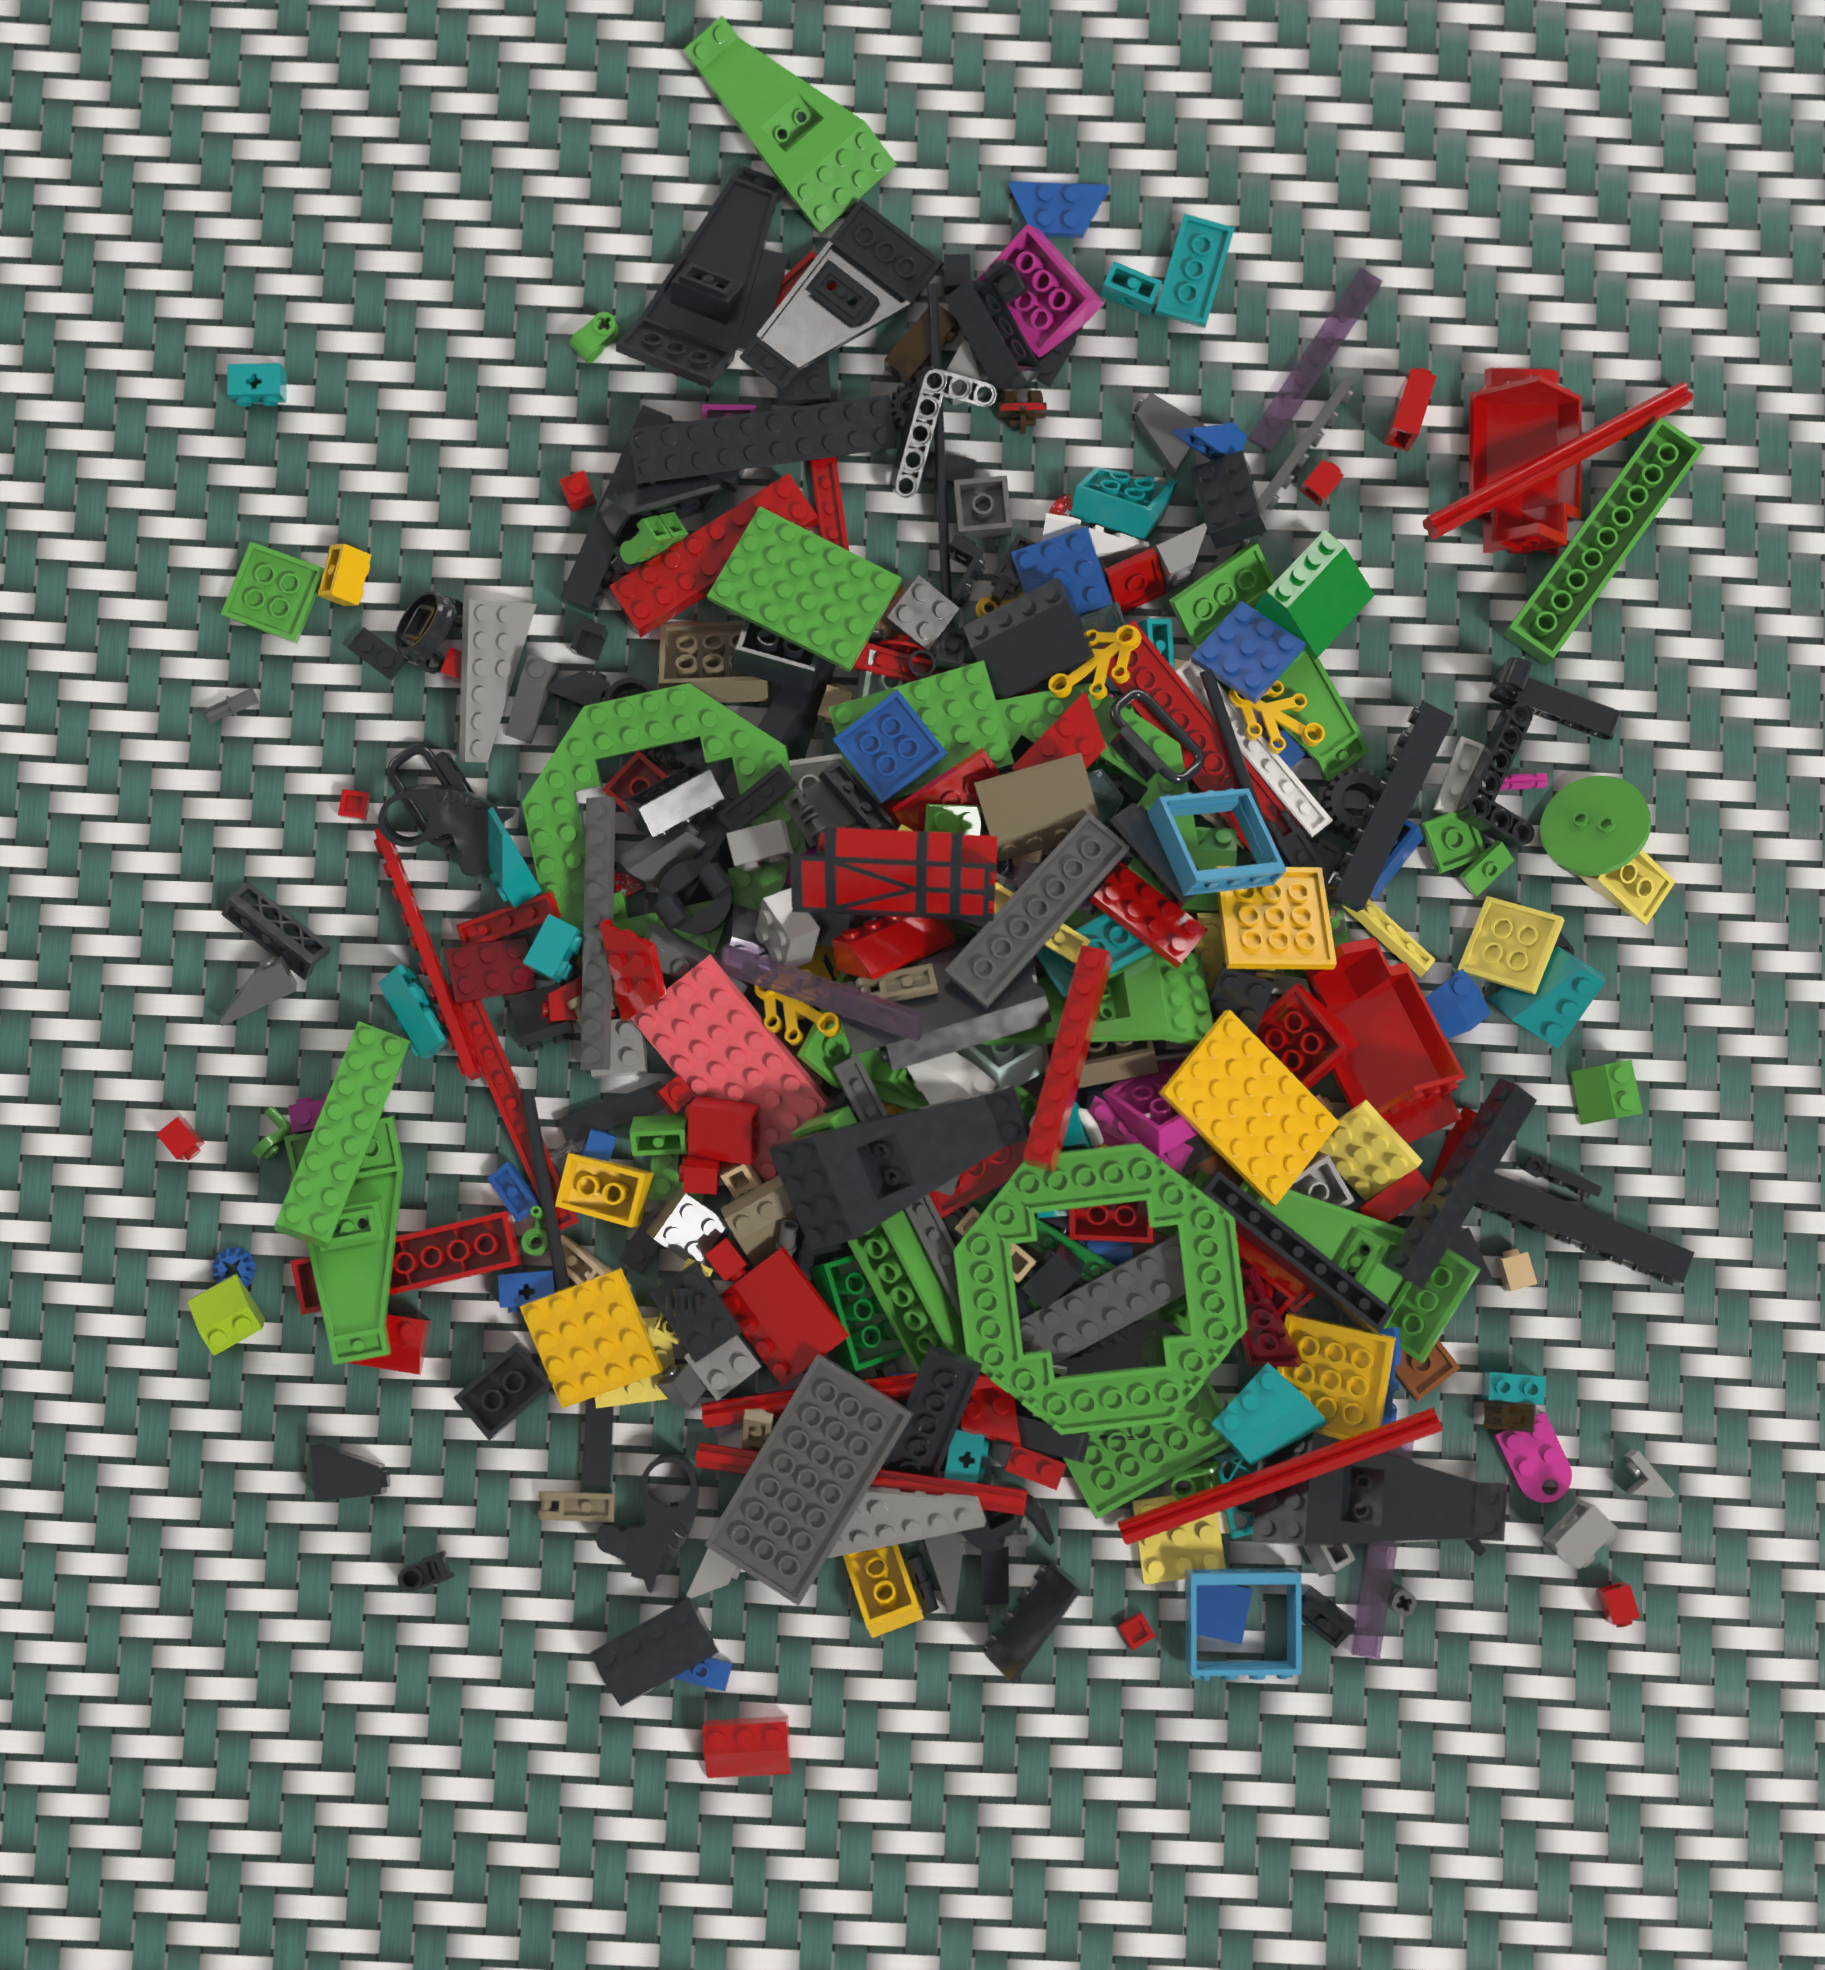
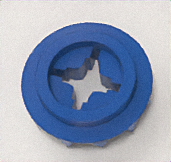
[211,1247,256,1287]

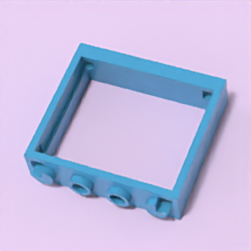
[1147,788,1287,896]
[1186,1568,1302,1681]

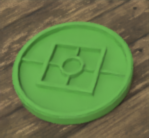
[1540,776,1651,876]

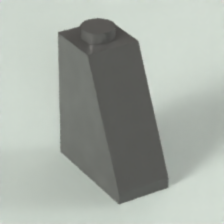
[1134,392,1204,476]
[618,822,706,889]

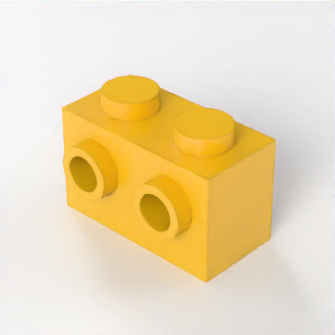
[317,544,371,606]

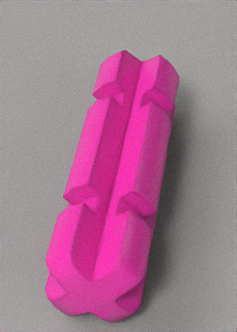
[1500,773,1548,790]

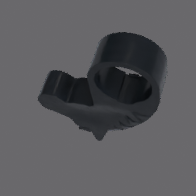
[604,677,709,771]
[378,784,516,877]
[1055,1320,1184,1376]
[596,1453,700,1593]

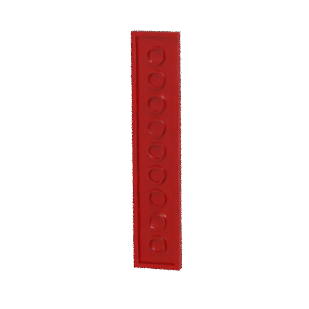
[1099,620,1303,856]

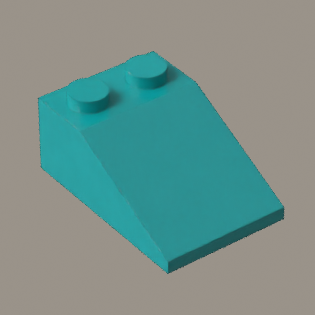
[488,807,542,908]

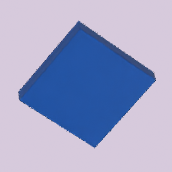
[1197,1585,1253,1645]

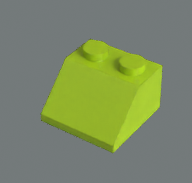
[188,1273,265,1356]

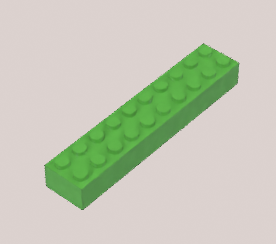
[1502,418,1705,666]
[791,1106,967,1372]

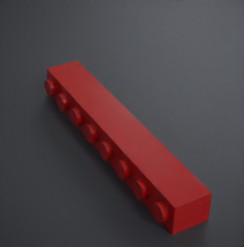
[1023,945,1113,1172]

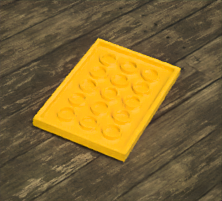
[1159,1010,1340,1206]

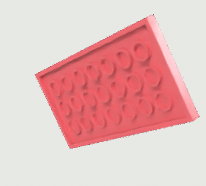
[630,955,831,1182]

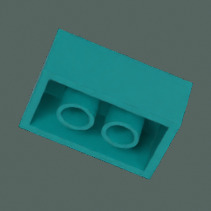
[523,914,583,986]

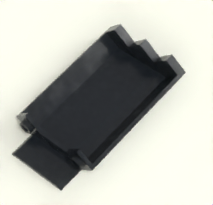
[830,934,1052,1071]

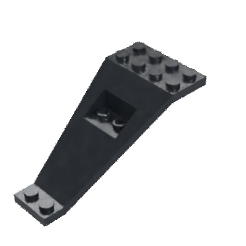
[616,166,787,388]
[739,200,944,392]
[768,1084,1031,1251]
[1252,1432,1507,1546]

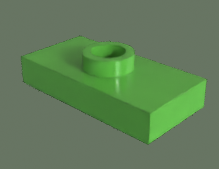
[1459,840,1515,897]

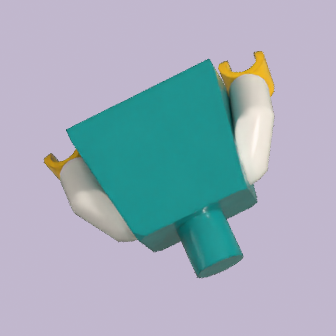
[1026,1102,1107,1152]

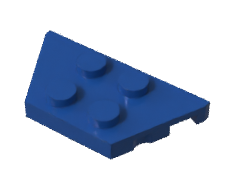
[1008,181,1109,238]

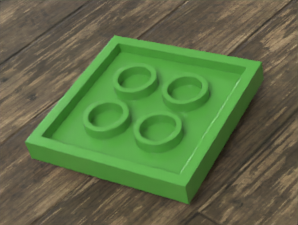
[221,541,324,644]

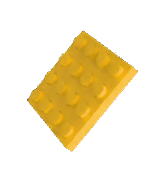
[1215,866,1337,970]
[520,1268,663,1409]
[1277,1313,1396,1440]

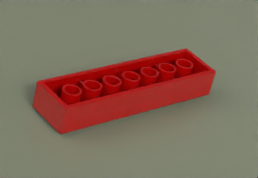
[609,473,818,638]
[290,1211,523,1315]

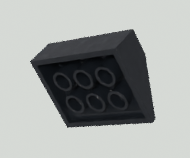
[963,577,1095,700]
[983,1561,1081,1684]

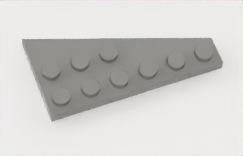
[459,599,537,763]
[828,1486,986,1558]

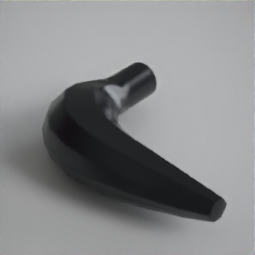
[992,1494,1055,1545]

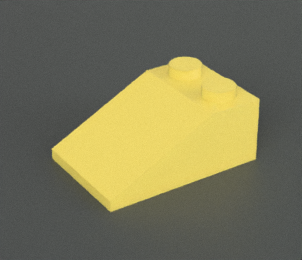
[1578,850,1676,925]

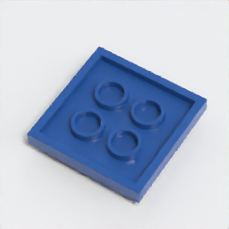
[1011,526,1113,615]
[1191,601,1306,704]
[833,689,948,805]

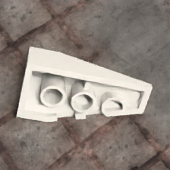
[1041,513,1149,565]
[904,1052,997,1106]

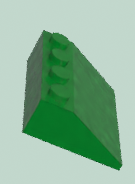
[1254,530,1375,660]
[810,1254,907,1372]

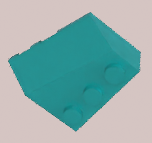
[1071,467,1178,539]
[1488,946,1605,1049]
[378,964,450,1059]
[1210,1363,1328,1466]

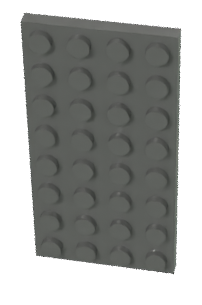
[705,1353,914,1606]

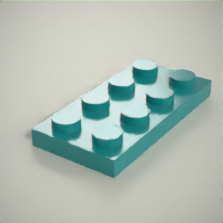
[1155,213,1234,328]
[1035,914,1153,1001]

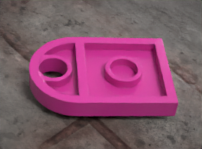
[1494,1412,1572,1503]

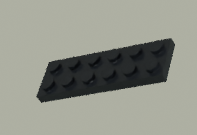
[881,1344,982,1477]

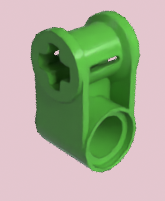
[569,312,619,363]
[1171,1461,1223,1500]

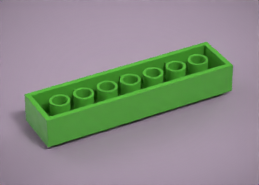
[274,1021,410,1249]

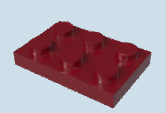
[445,936,536,1004]

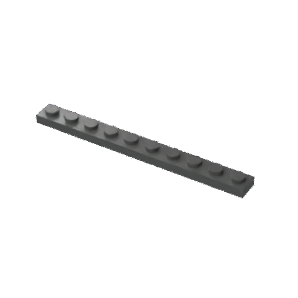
[1206,376,1355,574]
[580,796,616,1070]
[831,1054,961,1316]

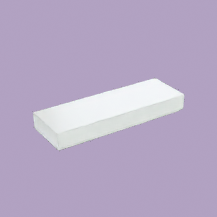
[1432,736,1485,815]

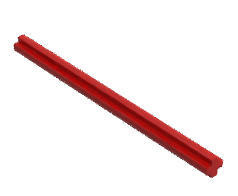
[1423,382,1693,540]
[701,1371,999,1428]
[1118,1407,1443,1545]
[695,1442,1027,1516]

